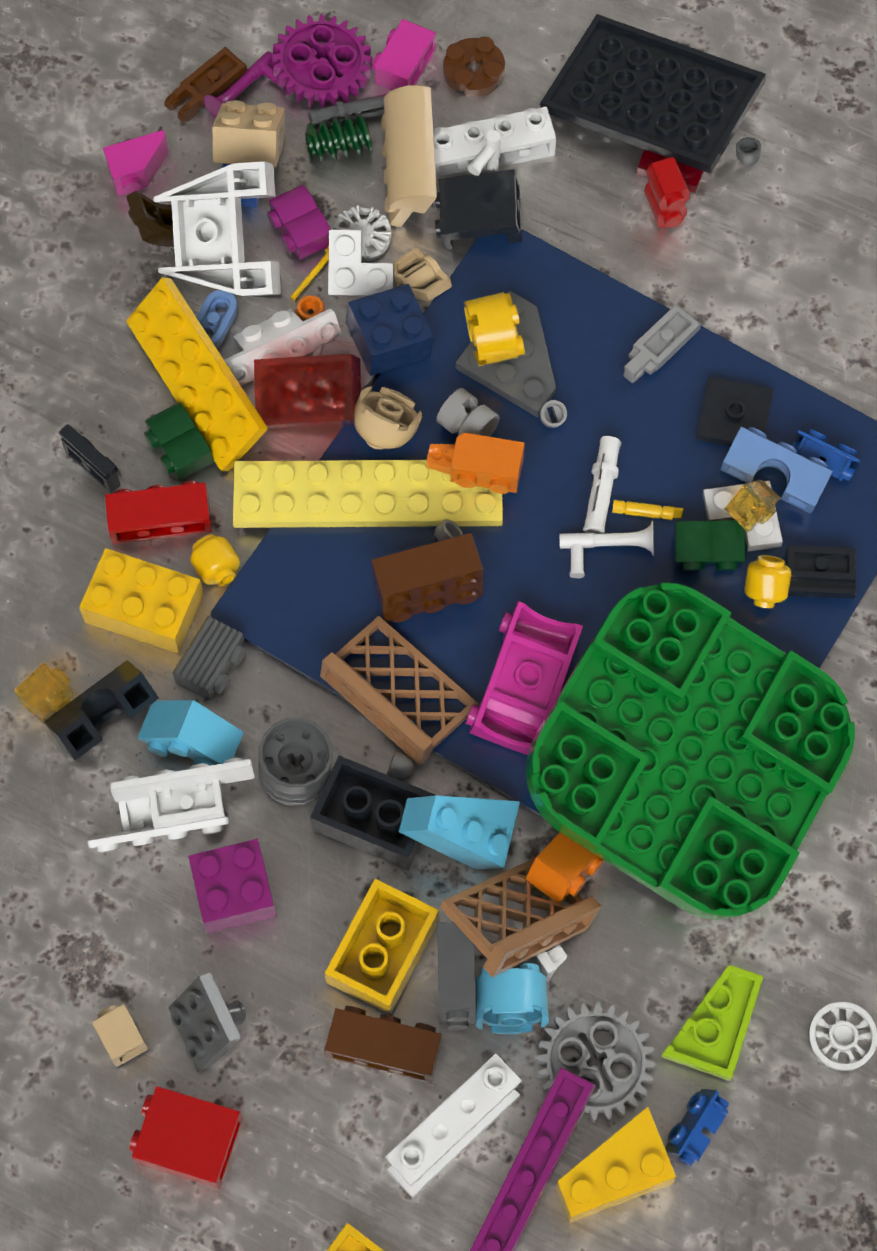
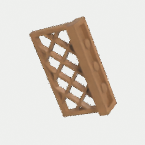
[320,616,479,766]
[440,857,602,978]

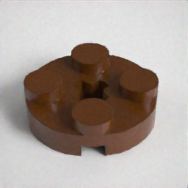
[443,36,505,97]

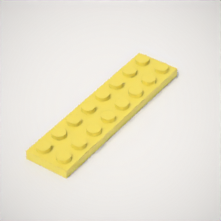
[233,460,503,528]

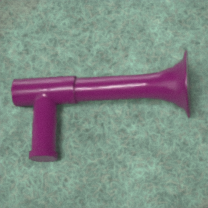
[204,51,286,118]

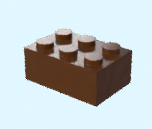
[371,533,483,622]

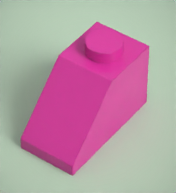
[103,130,169,196]

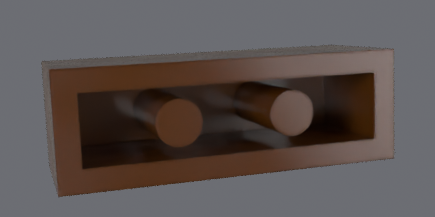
[324,1006,442,1083]

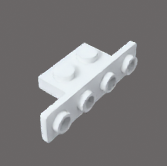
[224,308,342,386]
[110,758,255,829]
[87,797,229,852]

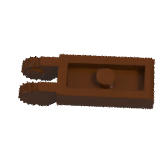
[164,47,247,123]

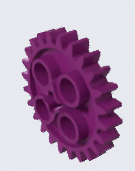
[272,14,373,108]

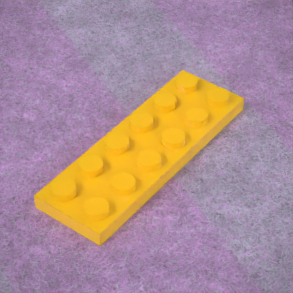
[126,277,268,471]

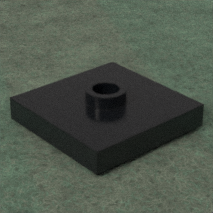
[696,377,773,447]

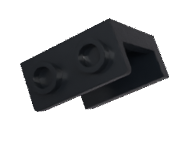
[435,169,522,249]

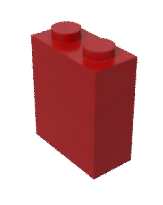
[129,1086,243,1189]

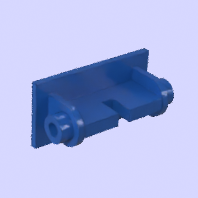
[792,428,861,482]
[665,1089,729,1167]

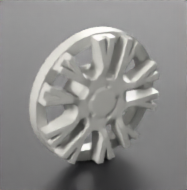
[332,205,392,263]
[809,1002,877,1071]

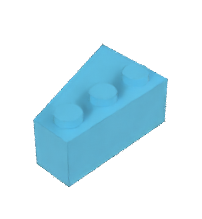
[399,795,520,870]

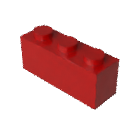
[105,481,212,544]

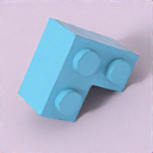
[137,700,244,766]

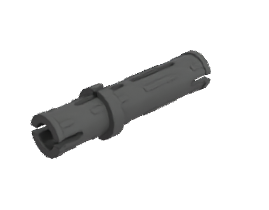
[308,94,387,130]

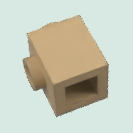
[92,1004,148,1067]

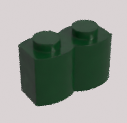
[144,402,214,481]
[674,520,745,572]

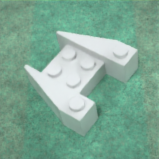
[154,161,281,296]

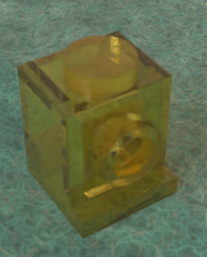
[724,480,781,532]

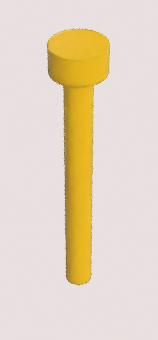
[290,245,329,301]

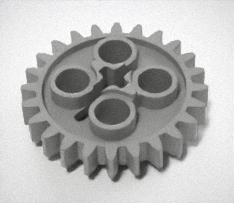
[536,1002,656,1124]

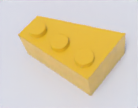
[556,1107,676,1223]

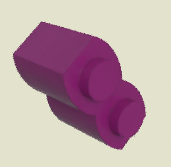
[267,184,331,260]

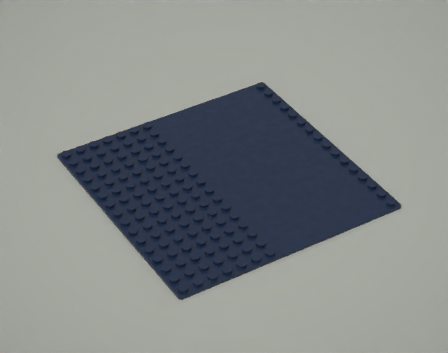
[211,229,877,818]

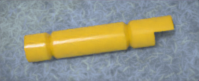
[612,500,683,520]

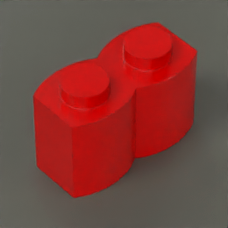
[644,157,690,229]

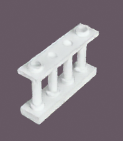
[385,1054,522,1199]

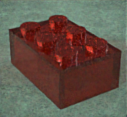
[254,354,361,430]

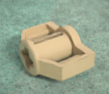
[394,247,452,302]

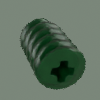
[305,114,372,164]

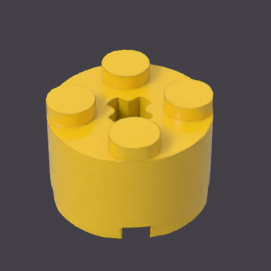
[464,292,525,367]

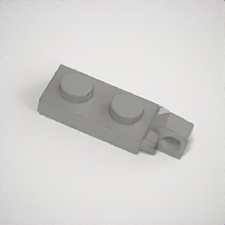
[623,304,701,384]

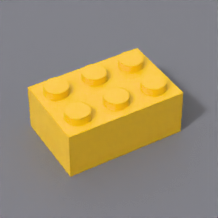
[79,548,204,654]
[324,879,440,1015]

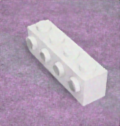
[433,107,556,181]

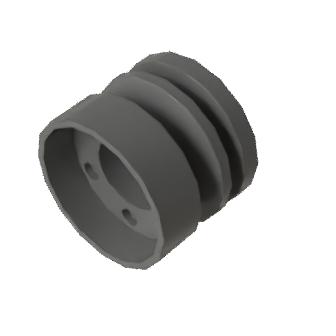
[258,718,333,806]

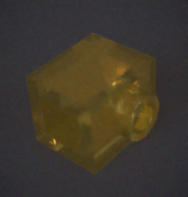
[14,662,73,724]

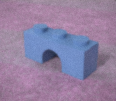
[720,427,833,514]

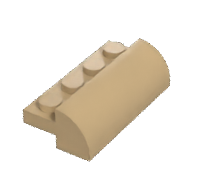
[381,85,437,227]

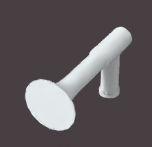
[467,130,500,176]
[560,521,654,578]

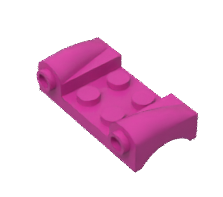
[465,601,583,755]

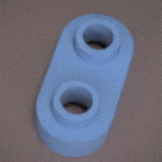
[196,290,238,348]

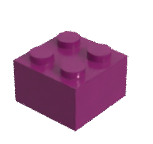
[188,838,277,934]

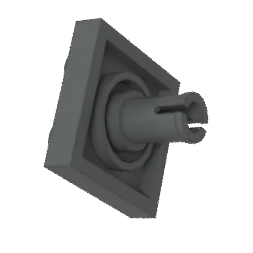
[168,973,246,1072]

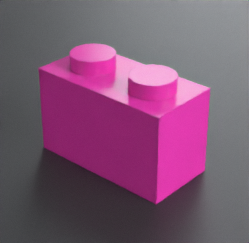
[372,19,436,91]

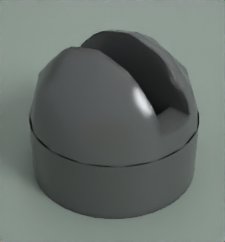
[736,137,761,166]

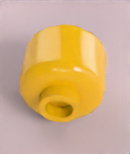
[190,534,240,586]
[744,555,791,608]

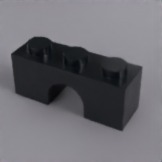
[44,660,159,761]

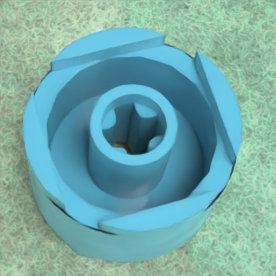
[475,963,549,1034]

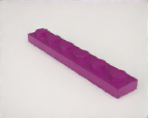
[470,1068,596,1251]

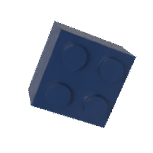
[346,284,434,376]

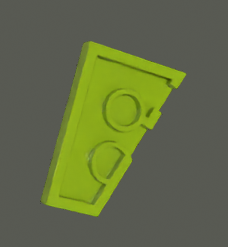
[661,965,764,1081]

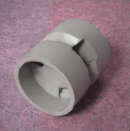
[436,388,500,437]

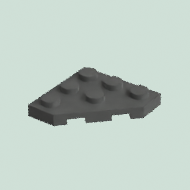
[455,291,556,418]

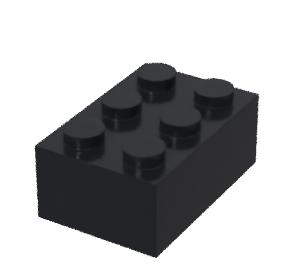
[310,755,436,870]

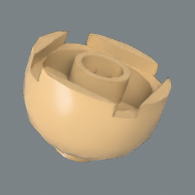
[353,387,422,450]

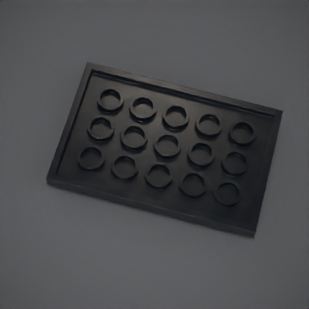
[540,14,766,174]

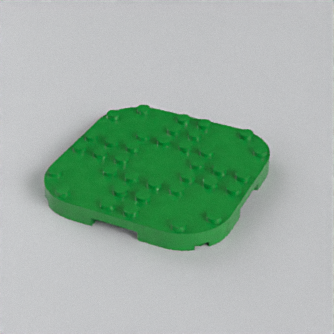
[526,583,855,920]

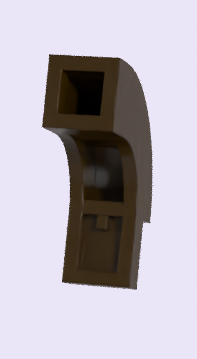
[126,190,174,247]

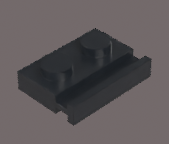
[58,424,121,494]
[786,545,857,599]

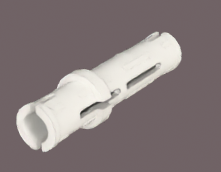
[583,436,621,534]

